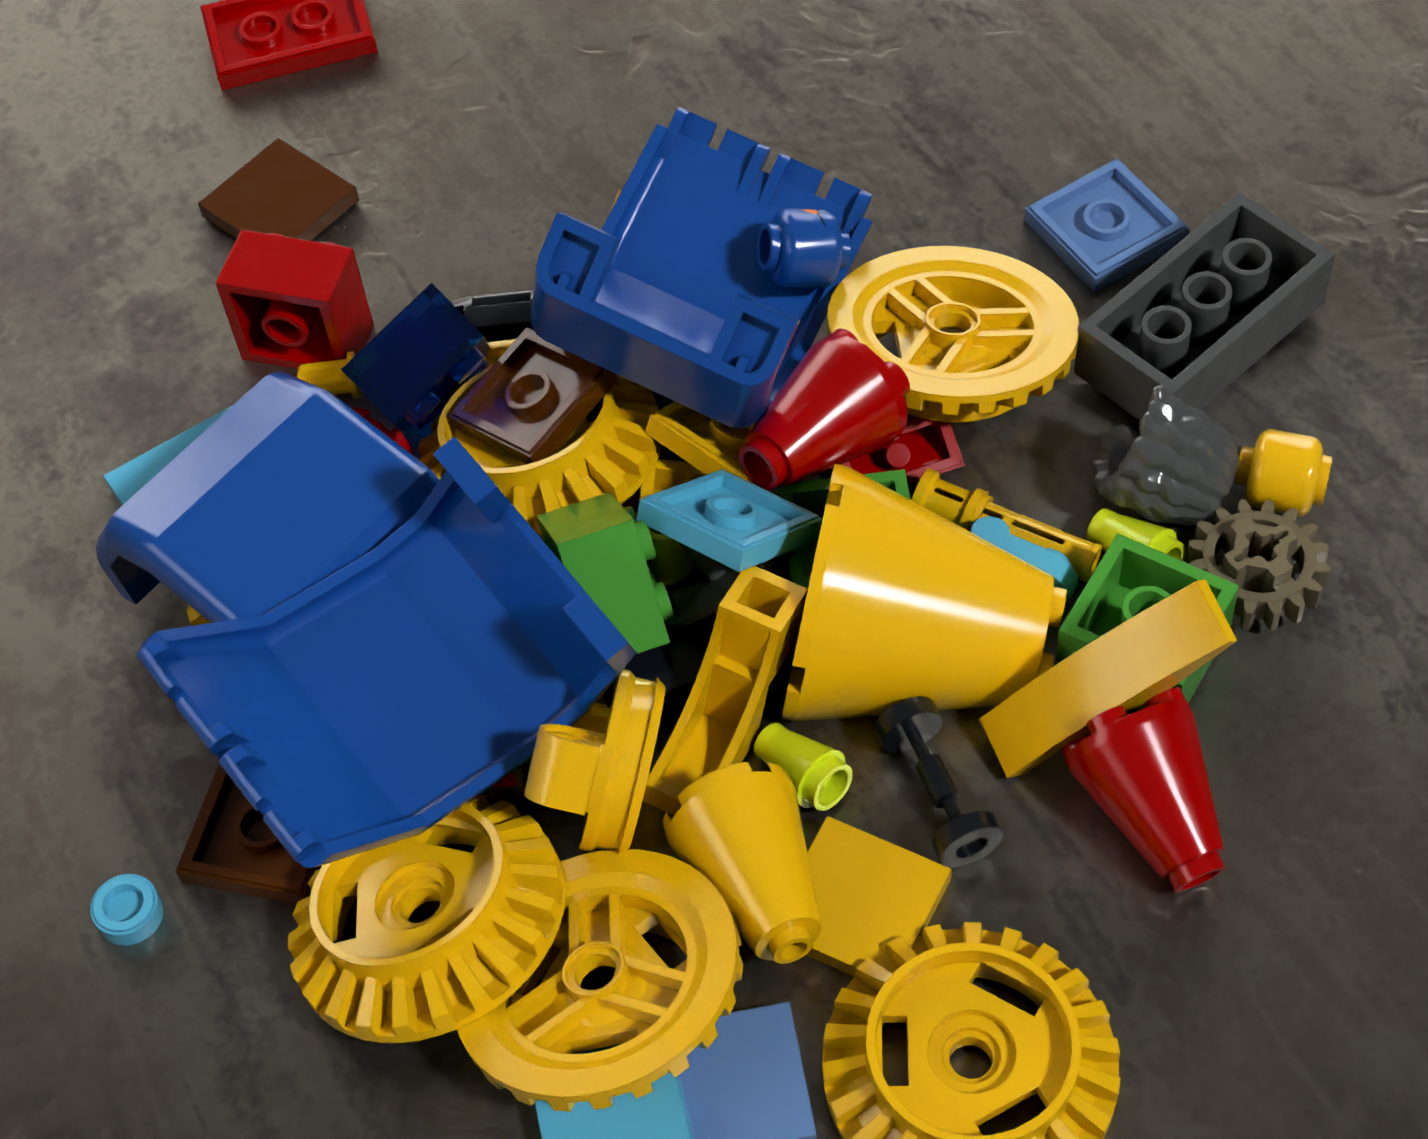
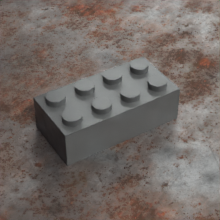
[1074,192,1335,420]

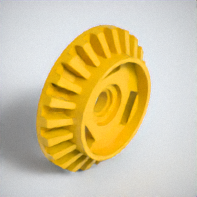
[827,246,1079,422]
[418,365,663,541]
[288,795,566,1043]
[457,849,743,1112]
[822,922,1121,1139]

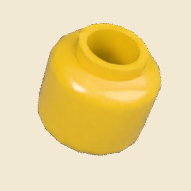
[1234,429,1332,517]

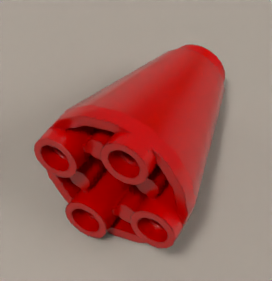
[739,328,910,490]
[1061,687,1226,893]

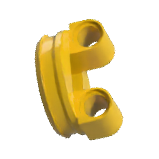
[524,669,666,854]

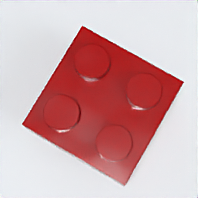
[215,229,374,369]

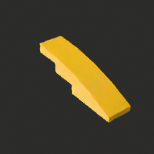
[980,579,1237,778]

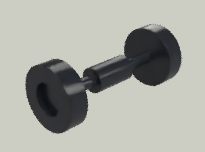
[874,696,1003,868]

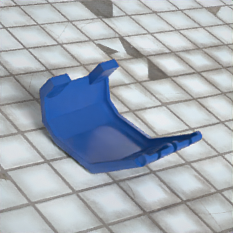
[531,107,873,429]
[96,372,439,623]
[136,436,637,868]

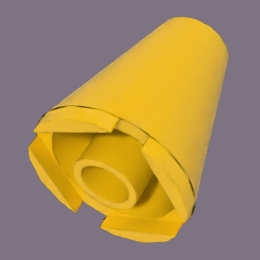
[662,762,821,964]

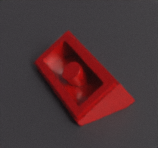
[831,417,965,485]

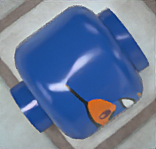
[757,208,851,288]

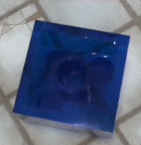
[341,283,491,432]

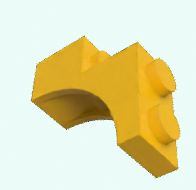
[643,566,808,815]

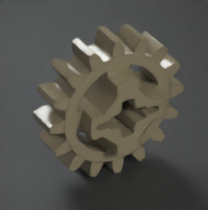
[1186,499,1331,631]

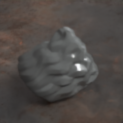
[1093,384,1239,526]

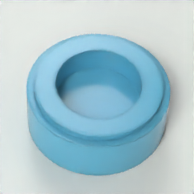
[90,874,164,946]

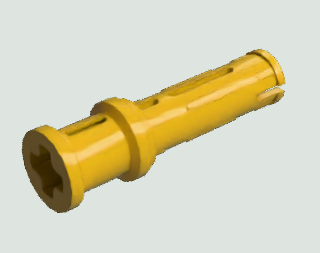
[911,468,1103,583]

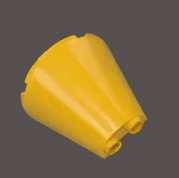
[781,464,1067,722]

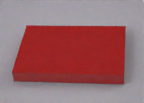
[200,0,378,91]

